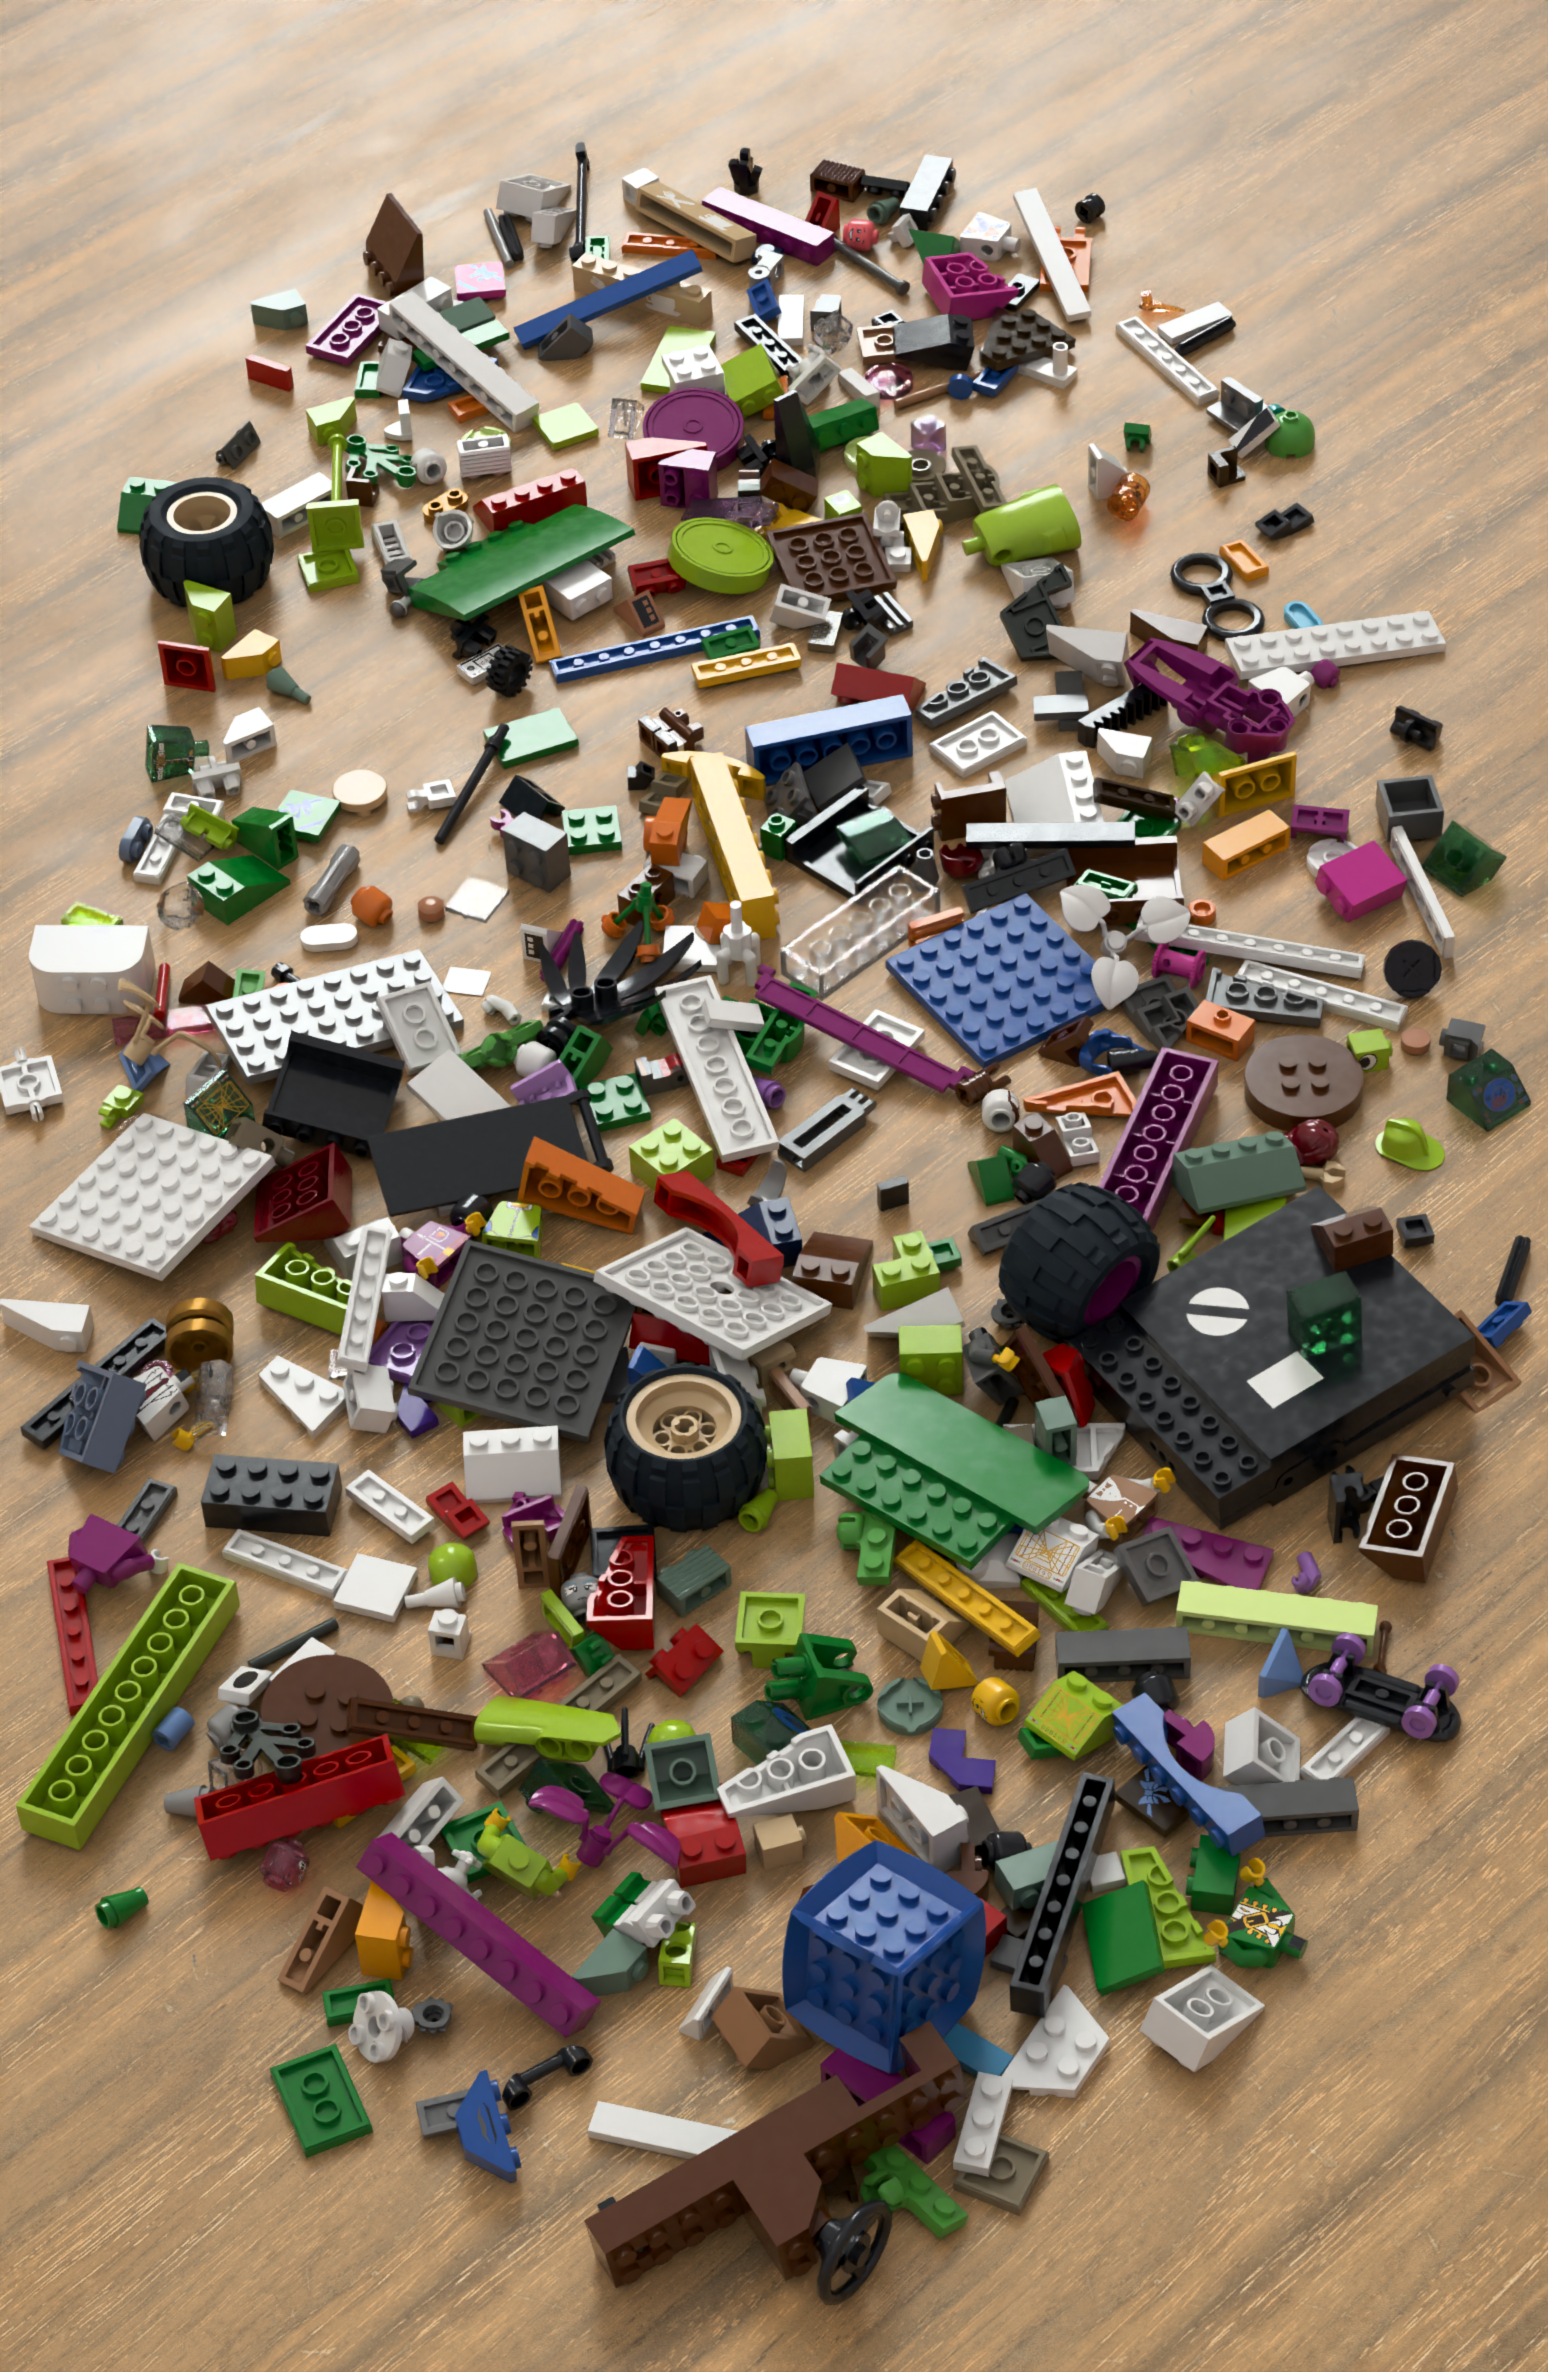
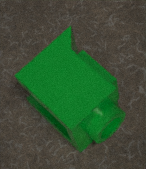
[758,813,796,862]

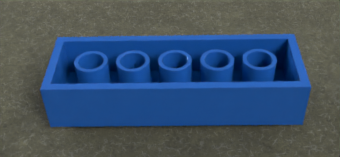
[745,694,913,787]

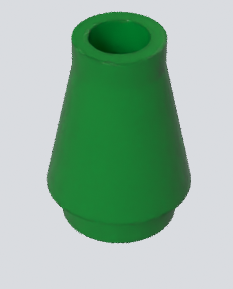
[95,1886,149,1929]

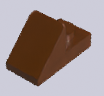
[1037,1016,1094,1067]

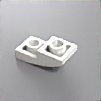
[1056,1112,1100,1167]

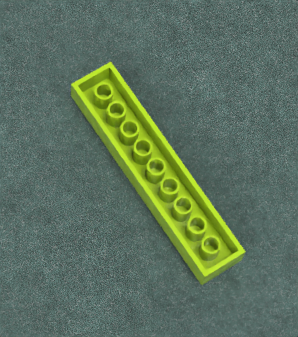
[15,1562,240,1850]

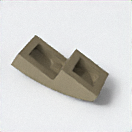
[639,771,688,816]

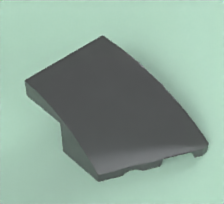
[1120,974,1199,1050]

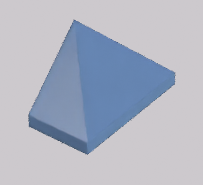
[119,1040,170,1092]
[1258,1628,1303,1698]

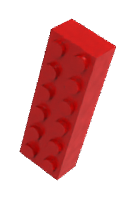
[194,1734,406,1861]

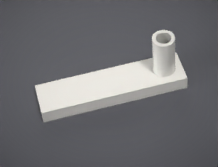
[979,342,1077,389]

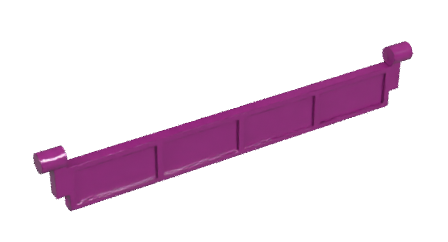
[755,964,976,1094]

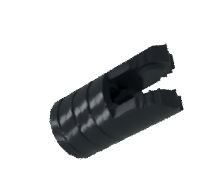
[1107,1047,1159,1075]

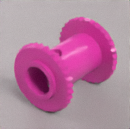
[1151,943,1207,989]

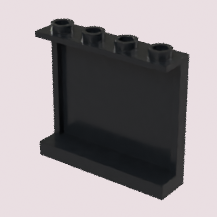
[784,784,934,905]
[262,1031,405,1159]

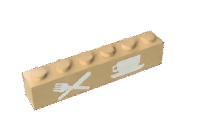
[636,182,757,263]
[572,253,713,327]

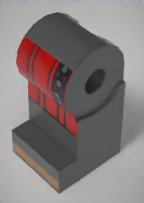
[634,1053,690,1097]

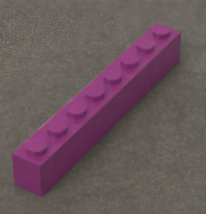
[356,1832,601,2038]

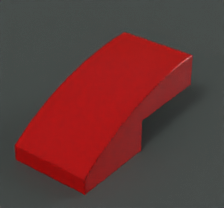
[426,1481,490,1540]

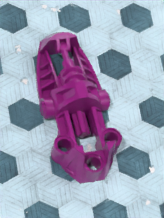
[1124,638,1295,764]

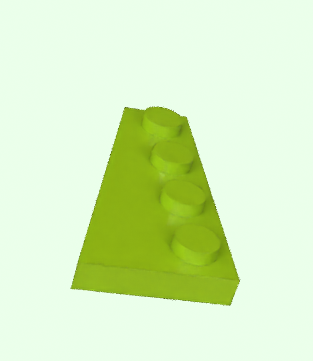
[1120,1846,1216,1969]

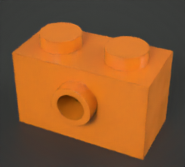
[1186,1000,1255,1062]

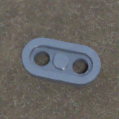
[119,816,153,863]

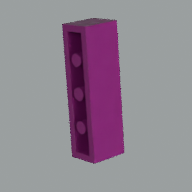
[820,2047,956,2165]

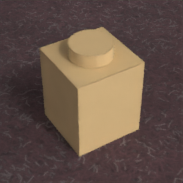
[753,1814,807,1871]

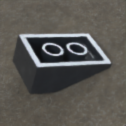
[892,314,975,371]

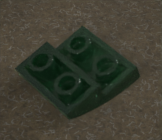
[835,805,912,867]

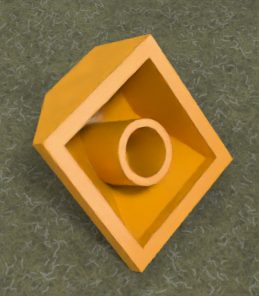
[834,1812,919,1863]

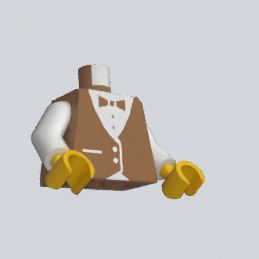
[1082,1467,1176,1547]

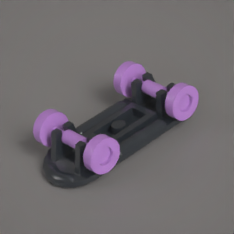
[1300,1633,1461,1743]

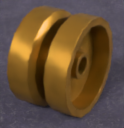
[165,1298,234,1374]

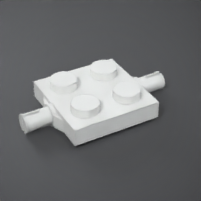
[0,1047,64,1122]

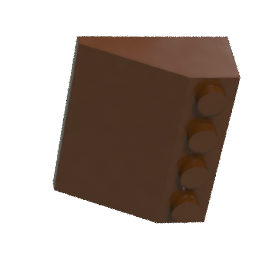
[363,193,424,299]

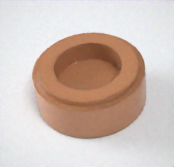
[1401,1027,1431,1055]

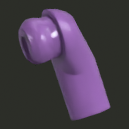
[1292,1551,1321,1593]

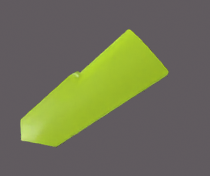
[474,1695,622,1762]

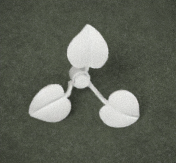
[1059,885,1191,1010]

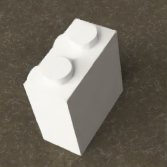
[539,560,613,621]

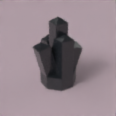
[728,148,763,196]

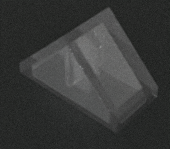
[608,398,644,440]

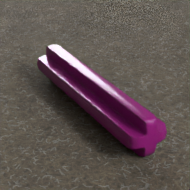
[540,919,584,981]

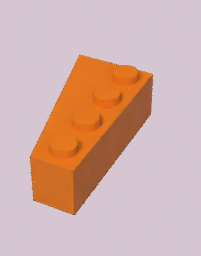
[517,1136,645,1235]

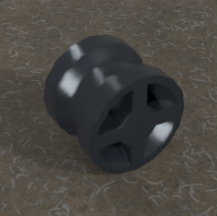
[1075,193,1105,223]

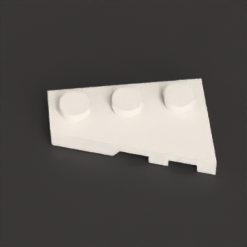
[258,1355,346,1440]

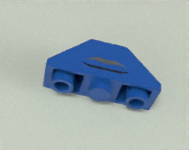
[455,2070,521,2183]

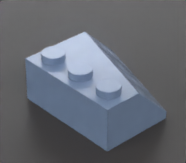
[58,1360,147,1474]

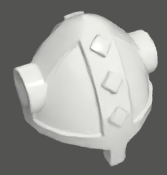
[433,509,475,552]

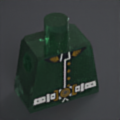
[145,725,210,783]

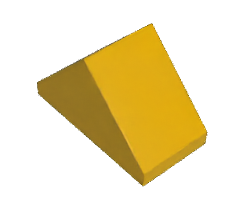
[920,1630,979,1690]

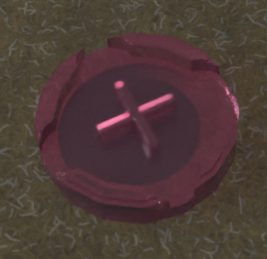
[864,363,913,400]

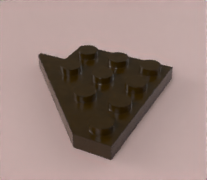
[981,307,1076,371]

